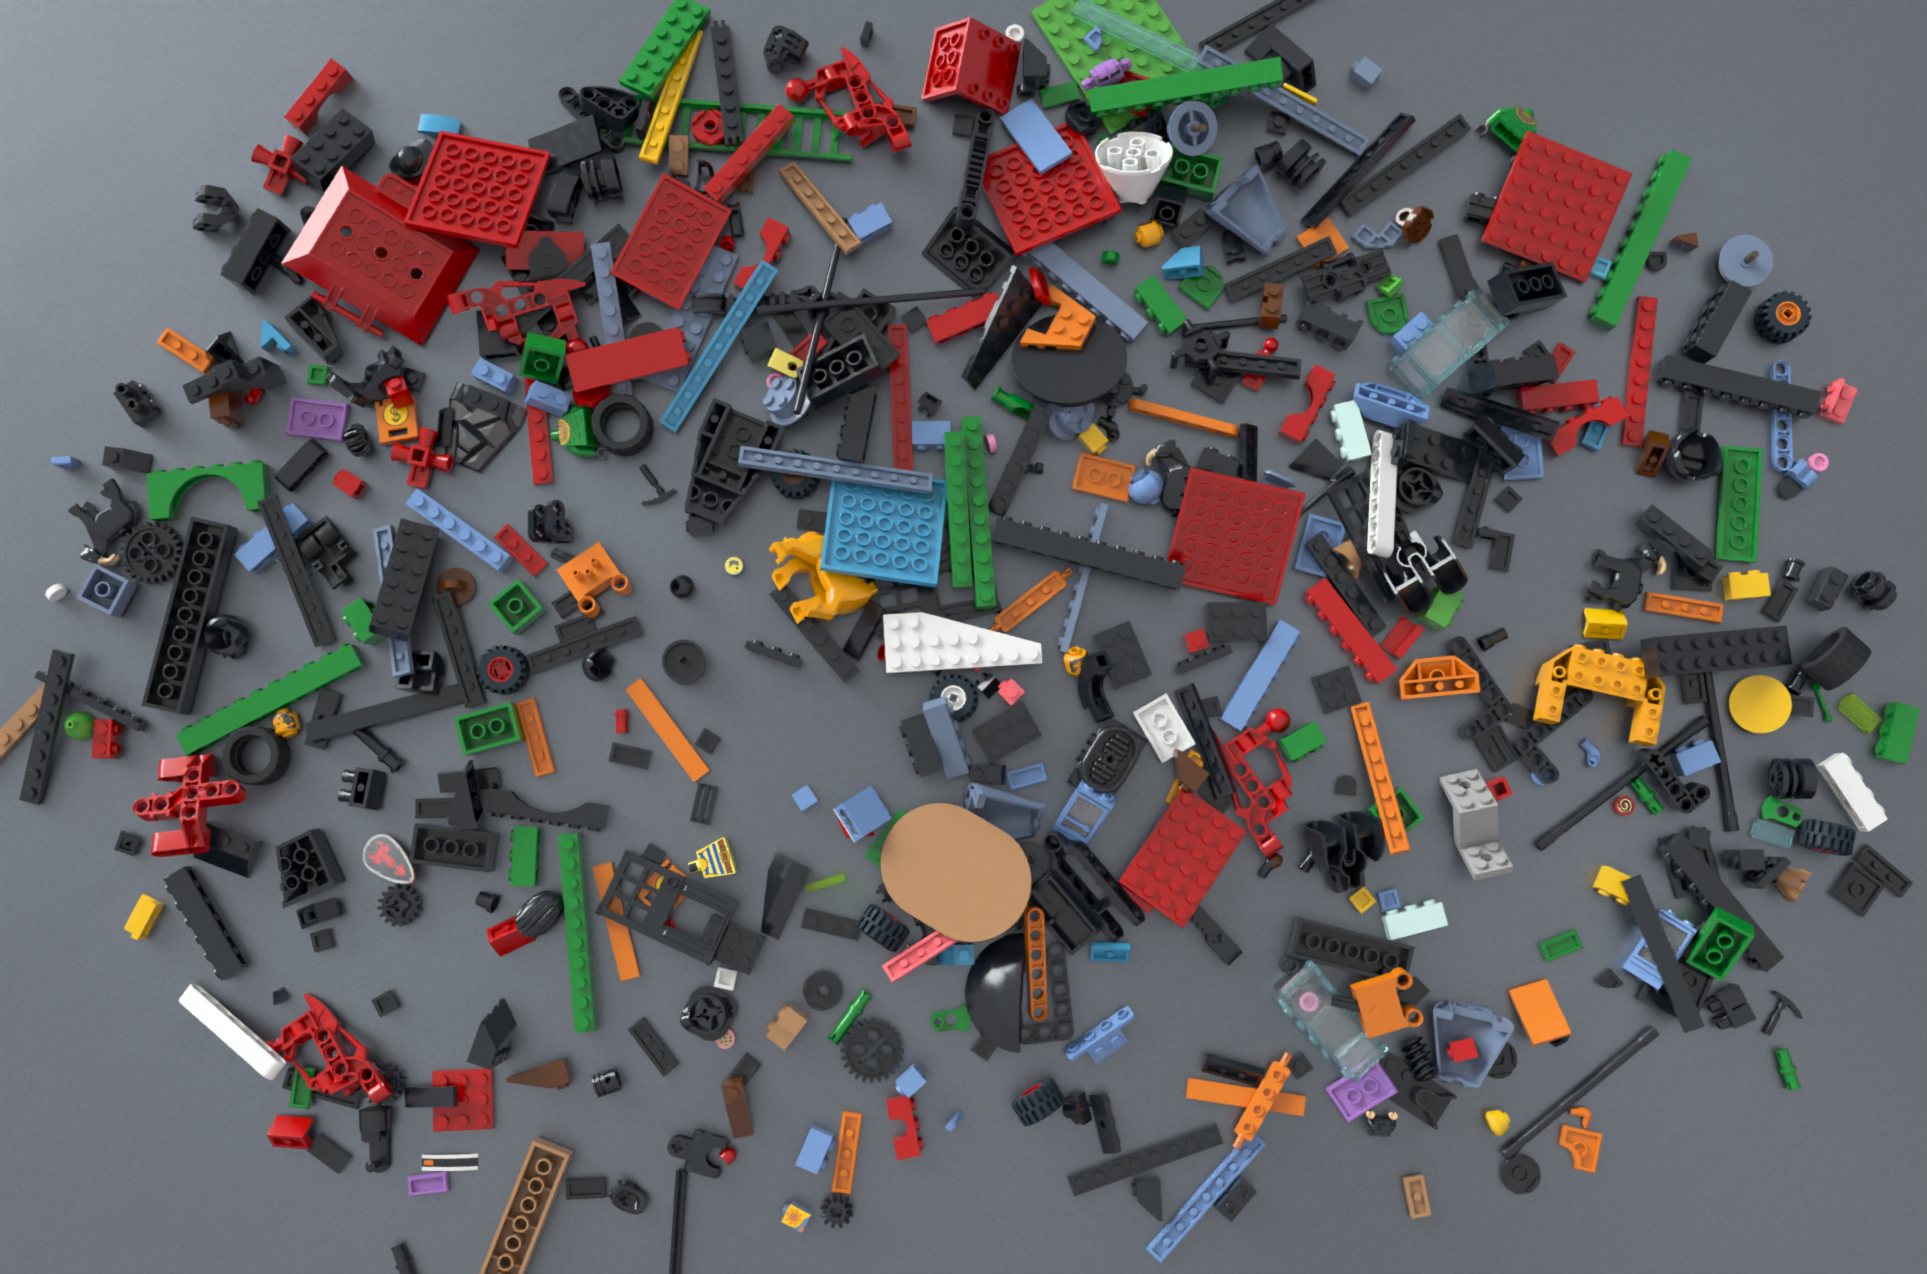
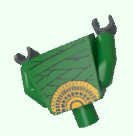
[1476,106,1537,164]
[551,405,607,460]

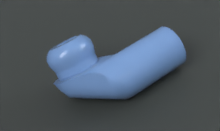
[1580,738,1600,767]

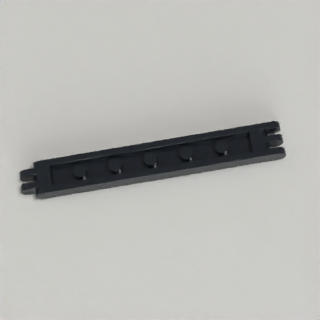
[711,20,744,147]

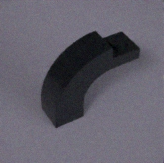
[1078,651,1115,723]

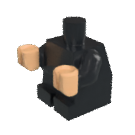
[1366,1111,1398,1137]

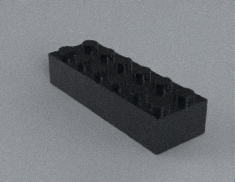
[368,518,440,642]
[1286,916,1415,982]

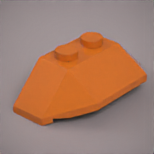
[1399,656,1480,700]

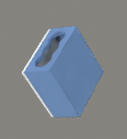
[833,786,892,843]

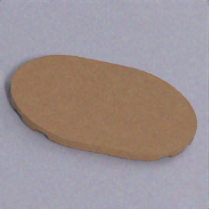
[881,803,1032,942]

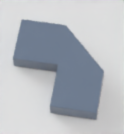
[1351,220,1402,250]

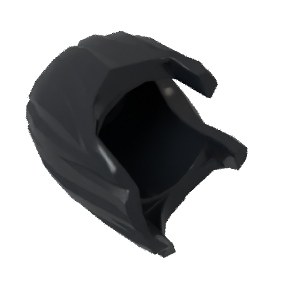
[515,890,564,938]

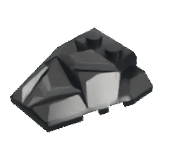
[445,382,527,473]

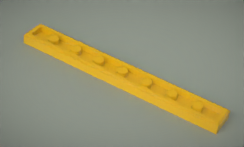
[639,30,704,165]

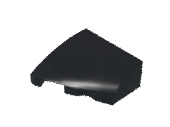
[1288,438,1344,481]

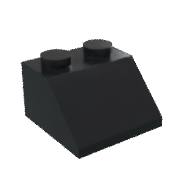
[1022,39,1050,90]

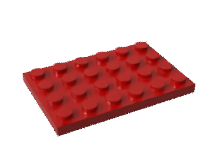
[610,173,732,311]
[1118,788,1247,928]

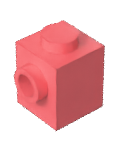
[997,678,1025,707]

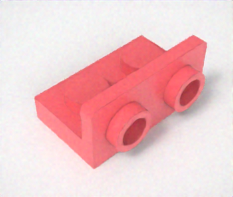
[1819,378,1858,425]

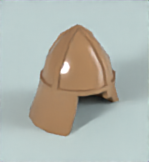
[1332,540,1364,580]

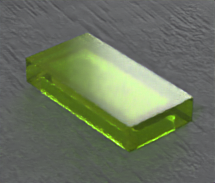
[1837,693,1882,733]
[805,873,846,892]

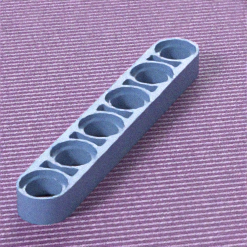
[1770,360,1793,472]

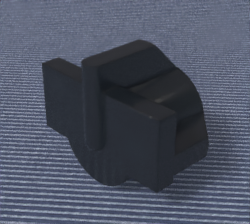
[1062,1091,1093,1125]

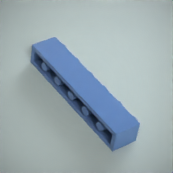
[405,488,515,574]
[1219,620,1300,732]

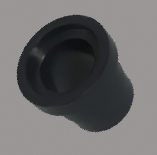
[475,891,500,913]

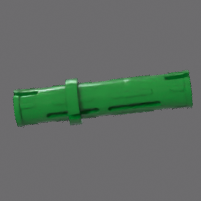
[828,989,872,1045]

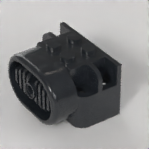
[1066,719,1149,796]

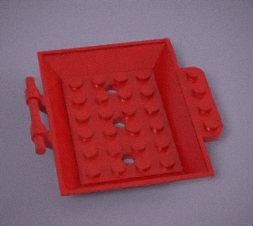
[282,166,480,346]

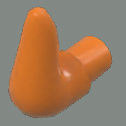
[1569,1107,1592,1129]

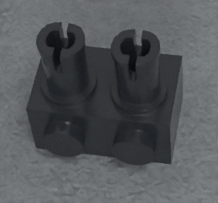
[113,380,161,428]
[338,767,386,811]

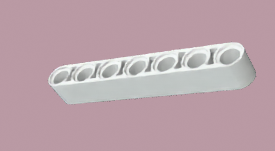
[1367,430,1397,558]
[179,983,286,1081]

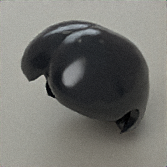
[1666,428,1723,482]

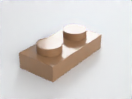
[669,134,689,175]
[1402,1174,1431,1219]

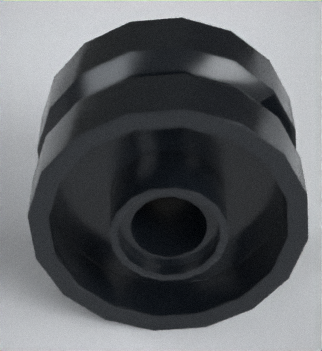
[662,640,707,685]

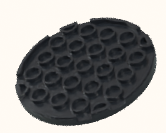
[1011,315,1127,407]

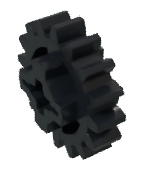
[377,884,422,927]
[360,1062,405,1106]

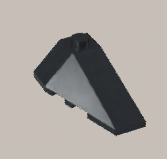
[761,852,812,940]

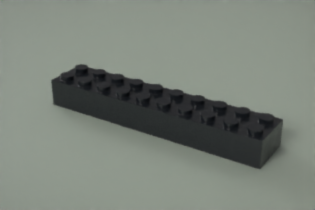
[141,517,237,715]

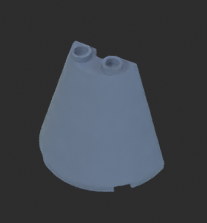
[1204,165,1287,255]
[962,783,1045,841]
[1433,1001,1514,1089]

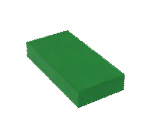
[1039,81,1080,110]
[1538,929,1584,962]
[289,1067,317,1110]

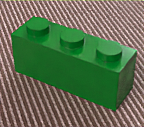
[1134,275,1187,337]
[1875,702,1920,765]
[508,826,541,886]

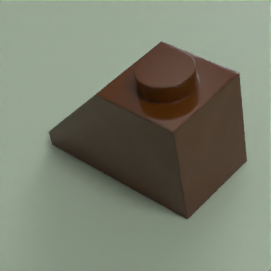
[1636,430,1671,478]
[1173,748,1209,792]

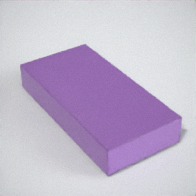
[407,1171,450,1197]

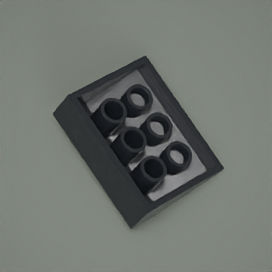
[922,207,1016,300]

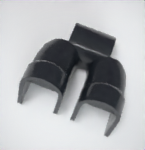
[1383,530,1468,615]
[1303,811,1384,893]

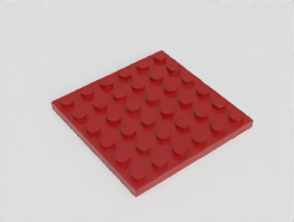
[982,123,1122,257]
[404,131,551,249]
[1481,131,1633,282]
[1167,467,1306,605]

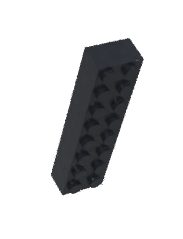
[1640,626,1792,679]

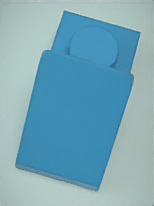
[261,319,297,355]

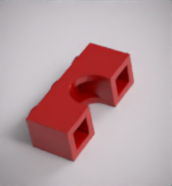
[886,1095,924,1160]

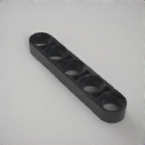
[558,87,626,154]

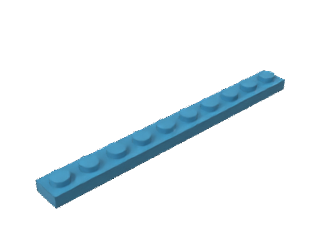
[659,260,778,433]

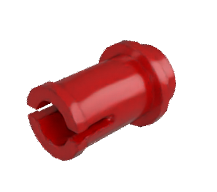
[614,709,629,733]

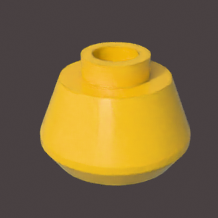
[1485,1110,1511,1137]

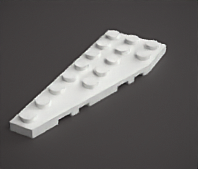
[883,612,1042,673]

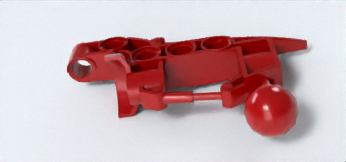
[785,47,912,153]
[446,279,589,354]
[1213,708,1293,858]
[265,994,393,1105]

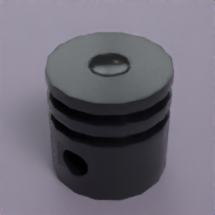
[1254,141,1283,170]
[591,1067,623,1098]

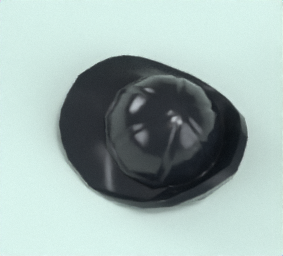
[389,139,433,179]

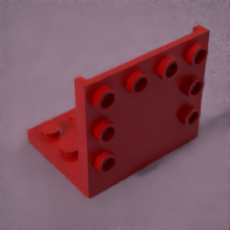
[921,17,1021,116]

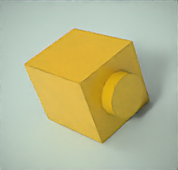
[1078,423,1109,455]

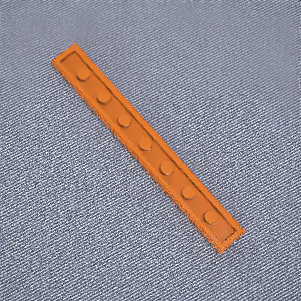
[1350,702,1410,856]

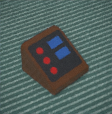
[1671,233,1699,251]

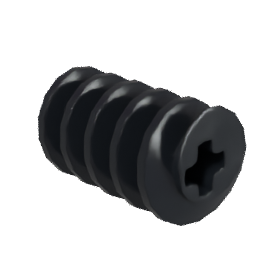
[1401,1037,1441,1082]

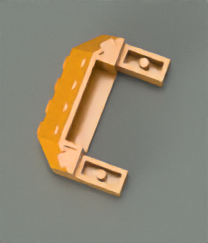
[1533,645,1666,747]

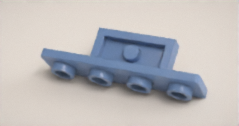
[1063,1006,1136,1064]

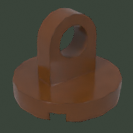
[1395,206,1434,244]
[436,567,476,606]

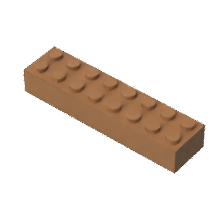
[479,1137,574,1274]

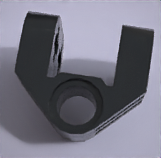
[763,25,809,75]
[193,185,239,232]
[528,500,571,544]

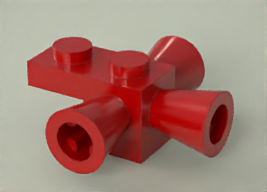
[251,135,310,196]
[391,427,454,489]

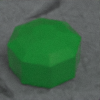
[1101,251,1120,265]

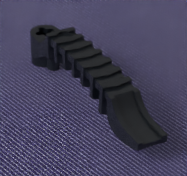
[692,285,822,315]

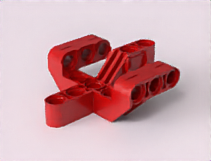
[132,753,247,857]

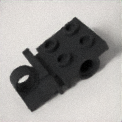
[296,516,357,590]

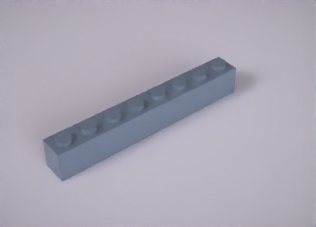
[1021,242,1148,344]

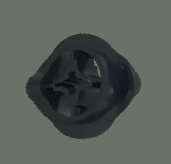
[1395,464,1443,513]
[680,986,738,1041]

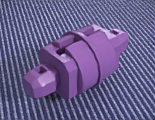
[1081,58,1132,91]

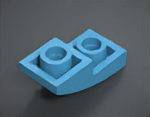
[417,114,461,137]

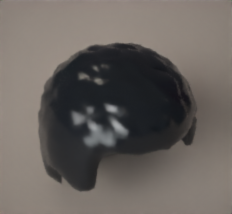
[582,648,614,682]

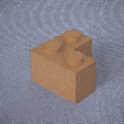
[766,1003,810,1051]

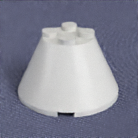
[1095,132,1173,204]

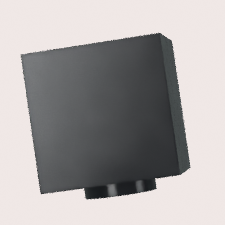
[1150,181,1188,227]
[740,321,777,364]

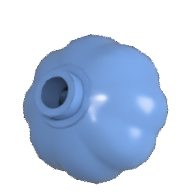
[1128,469,1164,505]

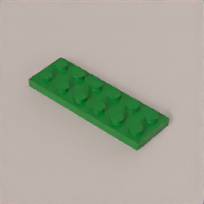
[619,0,711,99]
[1716,445,1763,563]

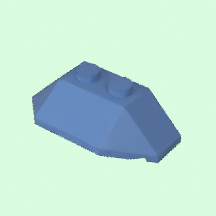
[1353,382,1430,428]

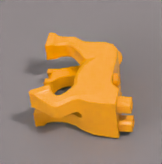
[769,531,878,624]

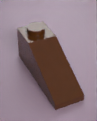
[506,1057,574,1090]
[722,1076,754,1138]

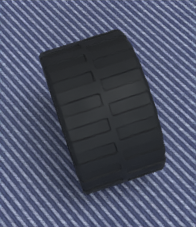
[591,394,654,457]
[1801,627,1871,691]
[221,726,291,785]

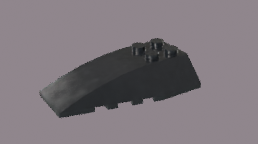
[685,398,785,525]

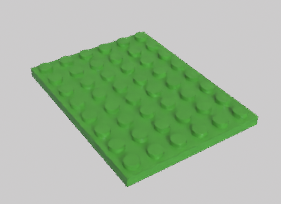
[1031,0,1201,137]

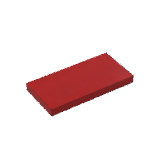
[506,231,584,270]

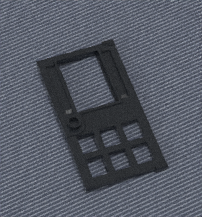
[1325,469,1432,604]
[866,550,1002,637]
[595,850,739,966]

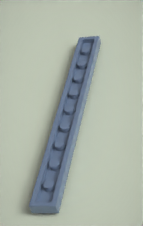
[1196,45,1370,156]
[738,446,933,494]

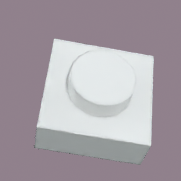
[714,967,738,991]

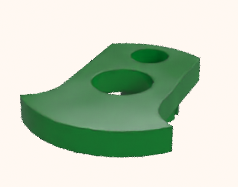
[1761,796,1804,828]
[931,1004,971,1033]

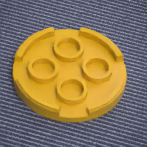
[1728,675,1792,734]

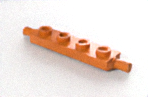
[989,567,1074,633]
[1232,1052,1293,1150]

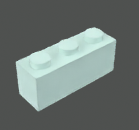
[1330,400,1372,463]
[1381,899,1448,940]

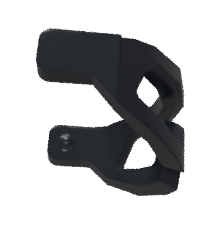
[694,159,714,195]

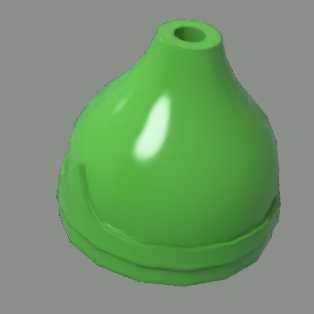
[64,711,95,741]

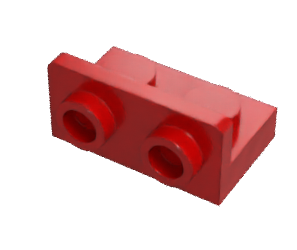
[91,719,122,759]

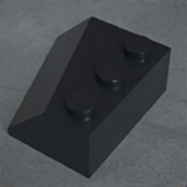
[276,828,344,909]
[467,998,517,1070]

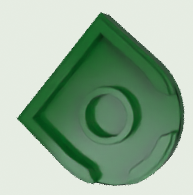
[1177,265,1223,311]
[1365,293,1408,335]

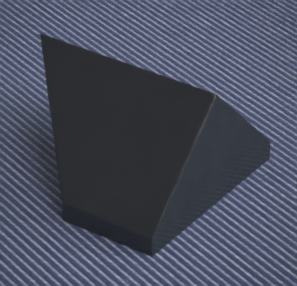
[205,331,244,366]

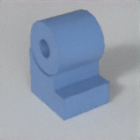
[1783,458,1819,491]

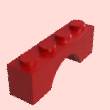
[284,58,353,136]
[733,217,791,292]
[1278,364,1336,445]
[1547,396,1629,456]

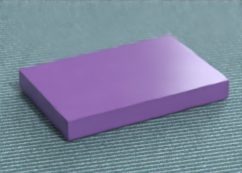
[285,397,350,442]
[1326,1057,1398,1123]

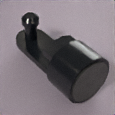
[359,1106,390,1173]

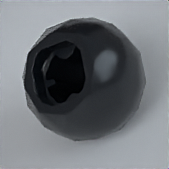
[670,575,694,599]

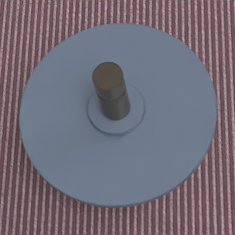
[1718,234,1773,287]

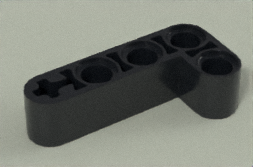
[1637,748,1710,814]

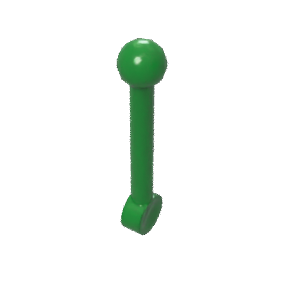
[1811,684,1833,722]

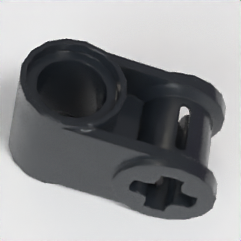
[968,764,1006,785]
[1279,955,1319,985]

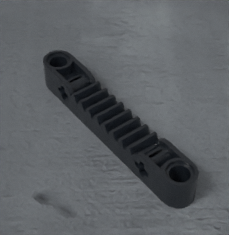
[955,107,995,230]
[1190,905,1243,966]

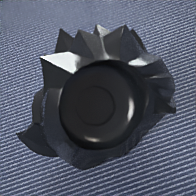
[203,614,249,659]

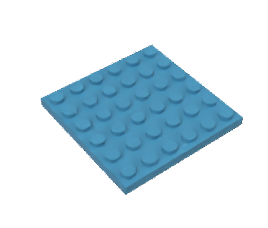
[820,479,946,588]

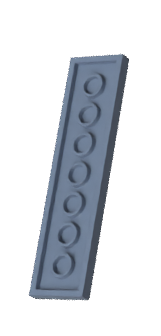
[644,246,739,394]

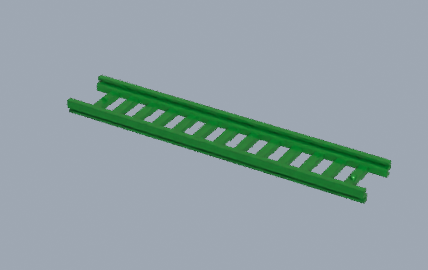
[605,94,852,162]

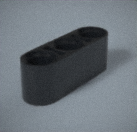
[275,438,328,492]

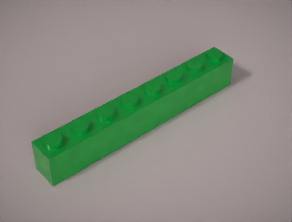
[943,431,972,588]

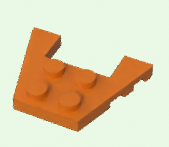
[1020,285,1096,350]

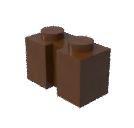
[1259,282,1284,329]

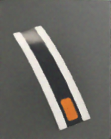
[422,1154,478,1171]

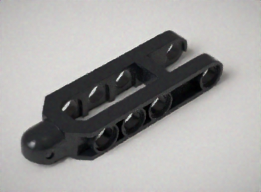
[1044,831,1145,942]

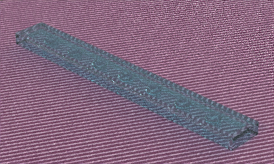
[1071,0,1206,72]

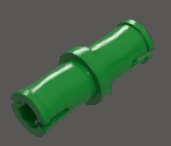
[1630,777,1664,815]
[1775,1048,1801,1091]

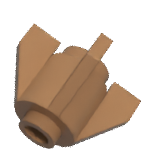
[1774,868,1811,903]

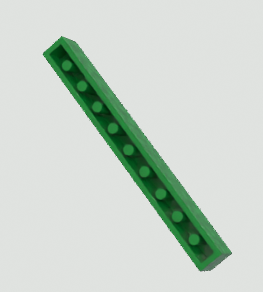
[1089,57,1284,118]
[1590,149,1692,331]
[960,416,996,610]
[176,643,367,756]
[558,833,599,1034]

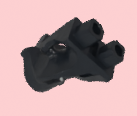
[326,346,404,408]

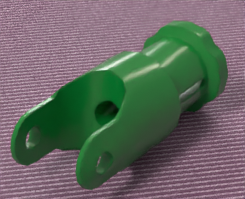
[991,386,1034,420]

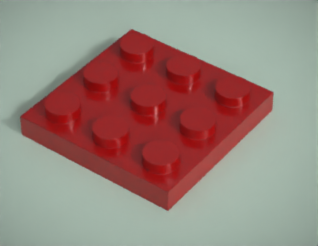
[432,1068,495,1132]

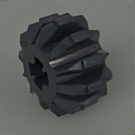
[342,423,373,457]
[820,1193,854,1228]

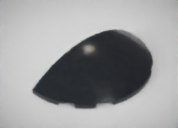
[965,933,1026,1053]

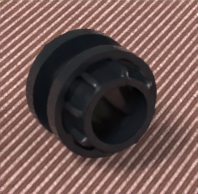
[1852,570,1897,611]

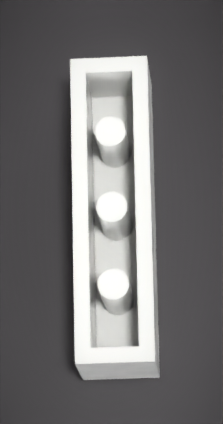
[1816,753,1888,832]

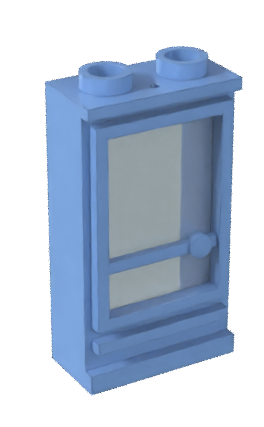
[1050,780,1118,846]
[1622,909,1697,992]

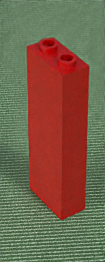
[565,327,692,394]

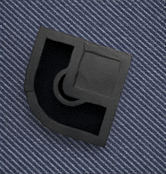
[395,650,444,693]

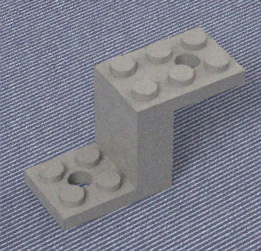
[1439,769,1513,881]

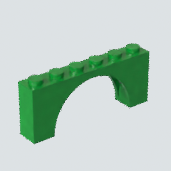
[147,460,271,522]

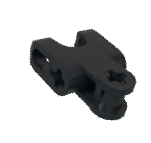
[667,1129,731,1179]

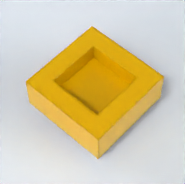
[1348,886,1377,914]

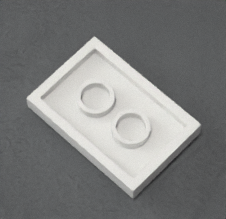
[1133,693,1196,763]

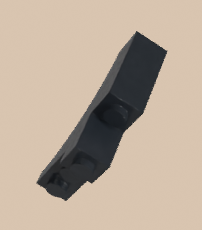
[182,356,286,404]

